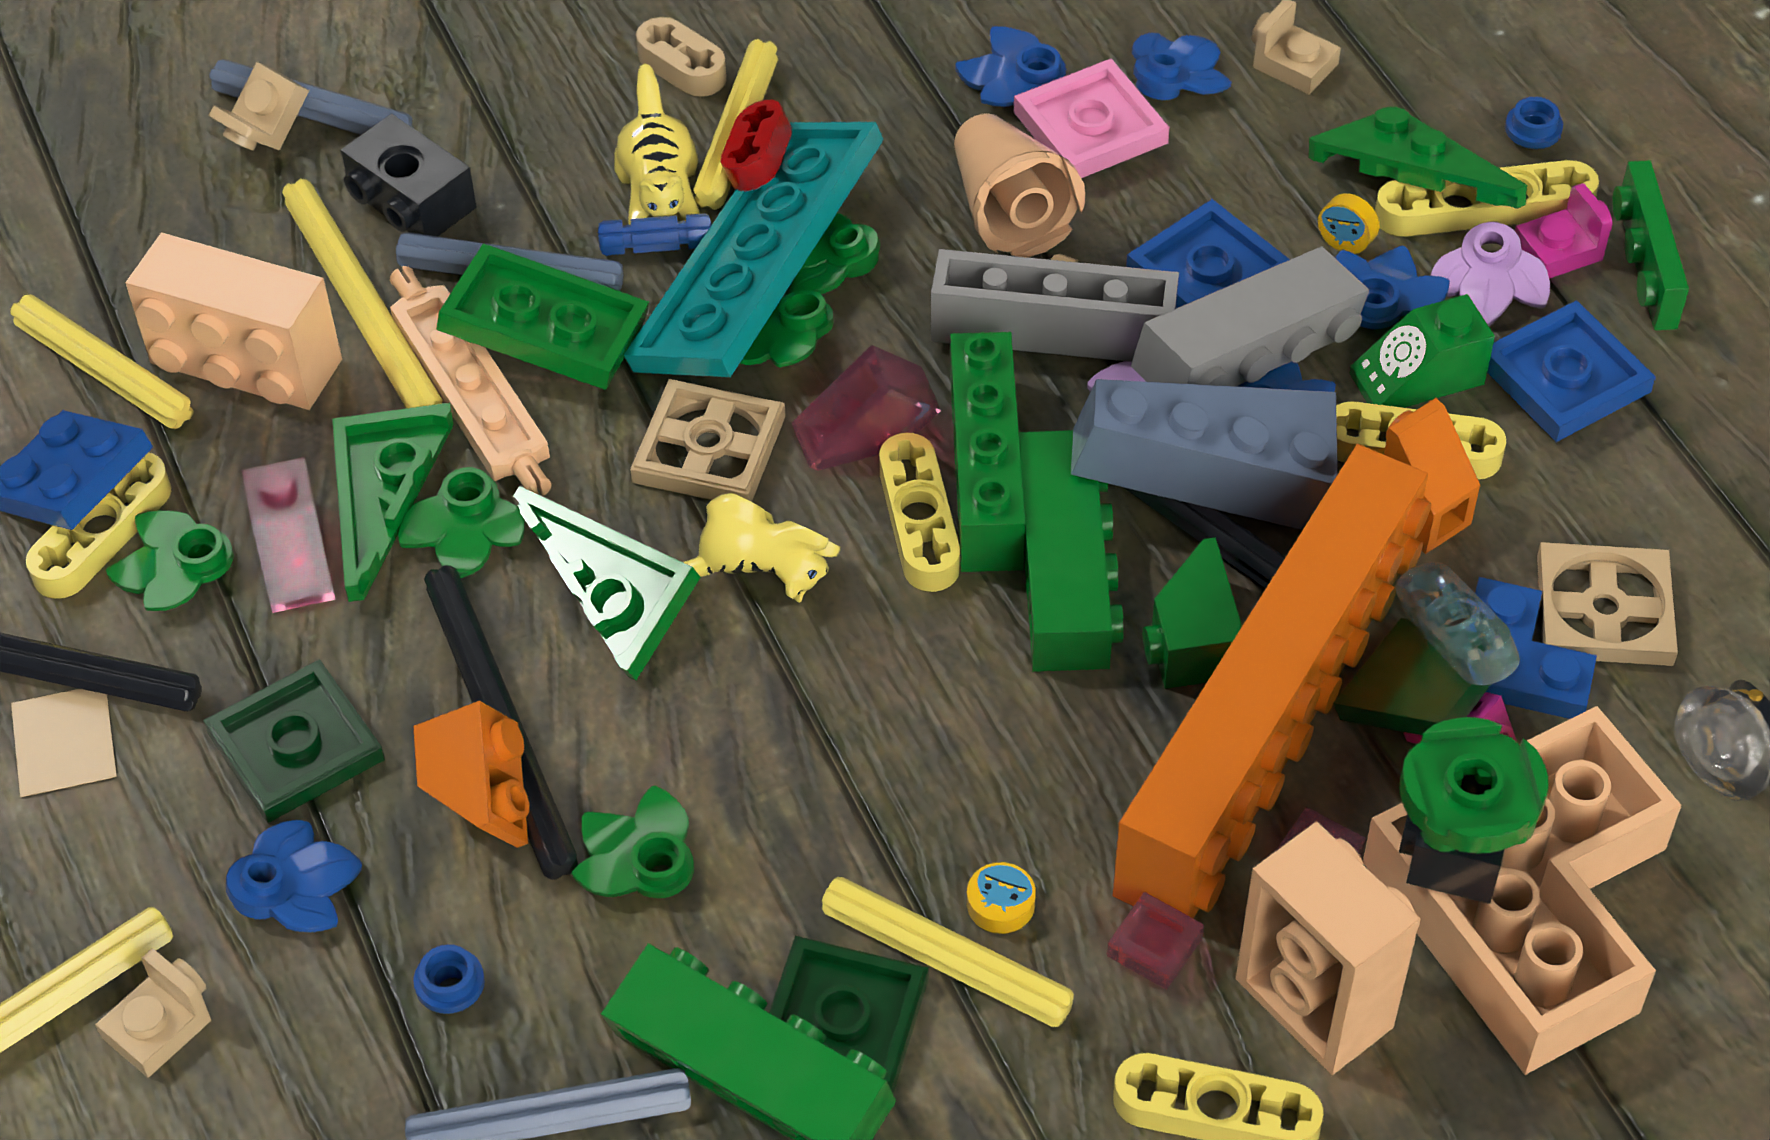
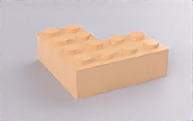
[1363,706,1682,1075]

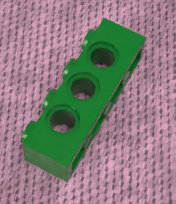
[950,332,1025,572]

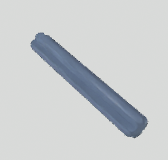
[209,59,414,135]
[396,232,624,291]
[405,1068,691,1140]

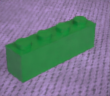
[1019,430,1123,672]
[601,943,896,1140]

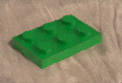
[436,243,649,390]

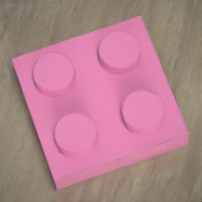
[1014,59,1170,178]

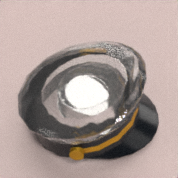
[1675,680,1770,801]

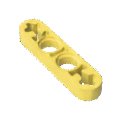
[1375,160,1599,237]

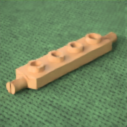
[390,266,551,496]

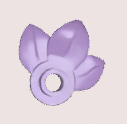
[1431,222,1550,326]

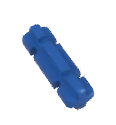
[598,213,711,255]

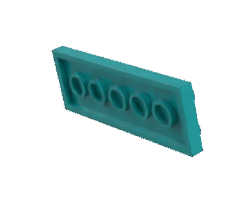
[624,122,884,377]

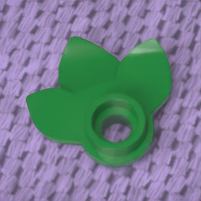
[789,213,881,294]
[740,290,834,368]
[398,467,525,578]
[106,511,234,611]
[572,785,694,898]

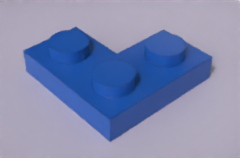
[1467,577,1597,719]

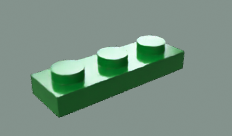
[1612,160,1689,330]

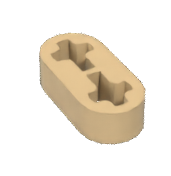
[636,17,727,97]

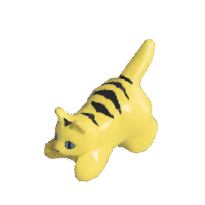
[614,63,700,225]
[683,493,841,603]

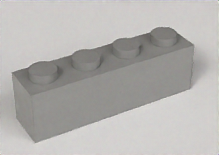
[1131,246,1369,387]
[931,249,1179,362]

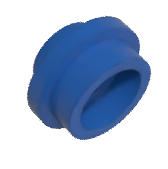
[1505,97,1563,149]
[413,945,485,1014]

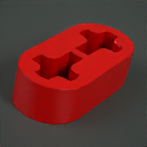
[720,100,792,191]

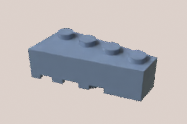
[1071,379,1337,530]

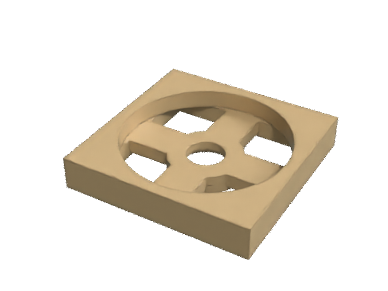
[630,379,785,502]
[1537,542,1678,666]

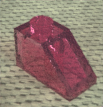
[792,345,941,471]
[242,457,335,613]

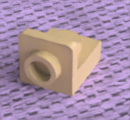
[1252,0,1341,95]
[209,62,310,150]
[95,948,212,1078]

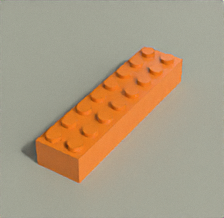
[1113,444,1431,931]

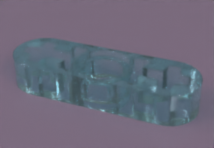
[1396,562,1520,685]

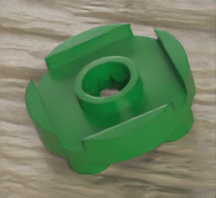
[1400,717,1549,853]

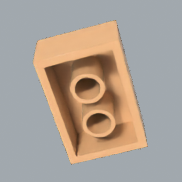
[125,232,342,410]
[1235,821,1420,1076]

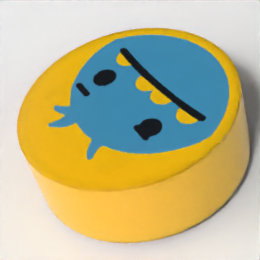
[1318,193,1380,254]
[967,862,1036,934]

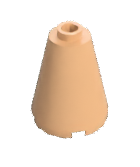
[954,114,1085,258]

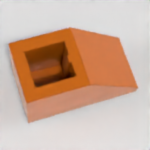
[1384,398,1480,554]
[413,700,529,848]

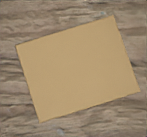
[11,689,117,798]

